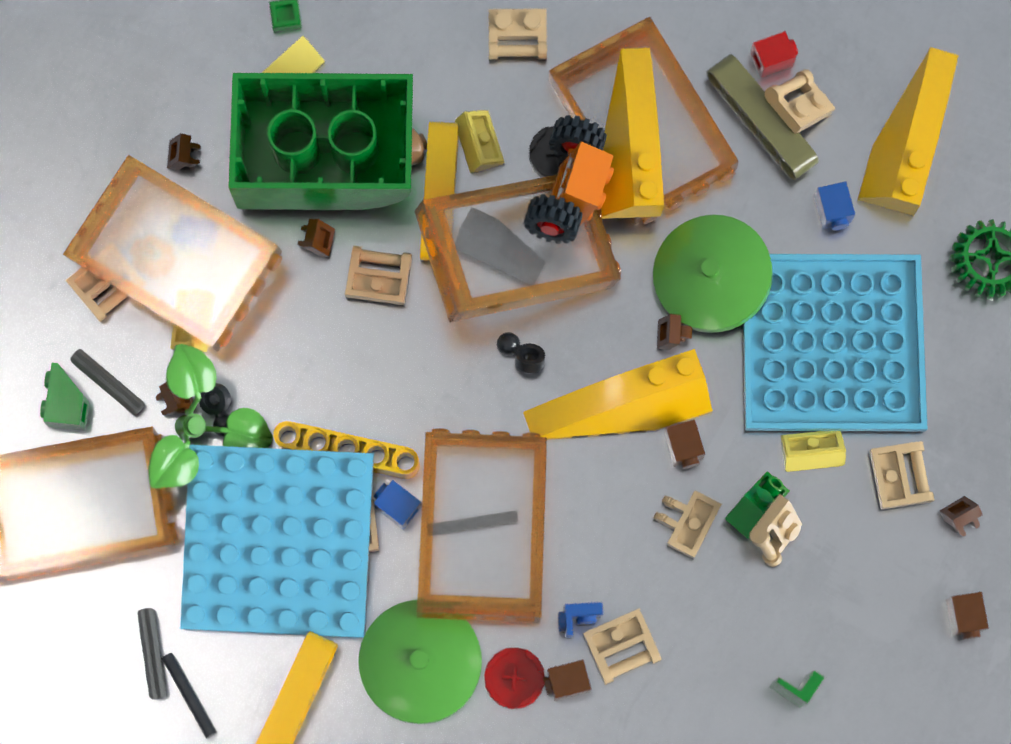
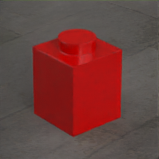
[750,31,798,78]

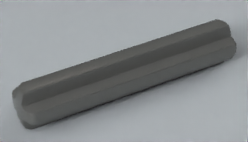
[70,349,145,415]
[137,608,167,699]

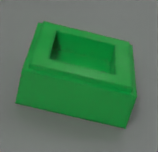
[269,0,302,32]

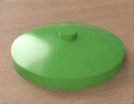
[653,215,773,333]
[359,599,482,724]

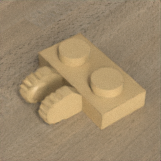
[653,490,722,559]

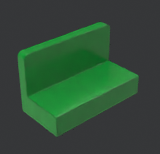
[769,670,825,708]

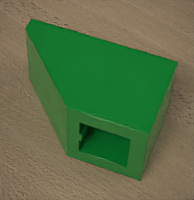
[40,362,89,431]
[724,471,790,539]

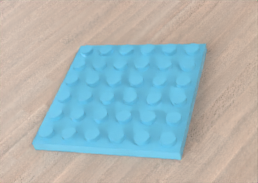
[743,254,927,432]
[180,445,374,638]

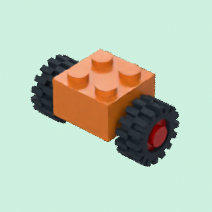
[523,115,614,244]

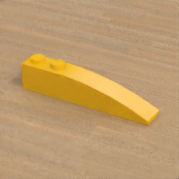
[857,47,958,216]
[601,48,664,219]
[523,349,713,441]

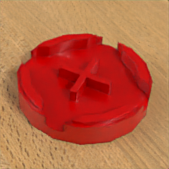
[484,647,545,709]

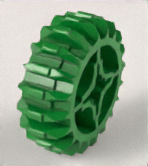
[950,219,1011,299]

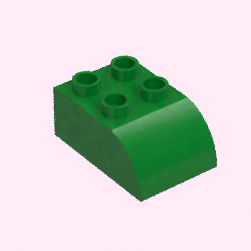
[228,73,413,210]

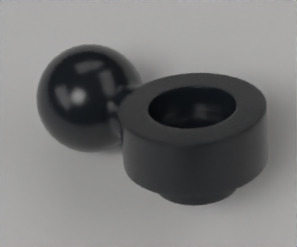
[497,332,545,373]
[199,383,231,438]

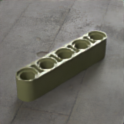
[706,54,819,180]

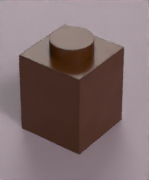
[664,419,705,469]
[946,592,989,640]
[543,659,592,701]

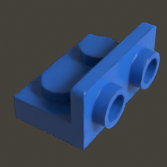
[558,602,603,638]

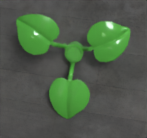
[148,344,273,489]

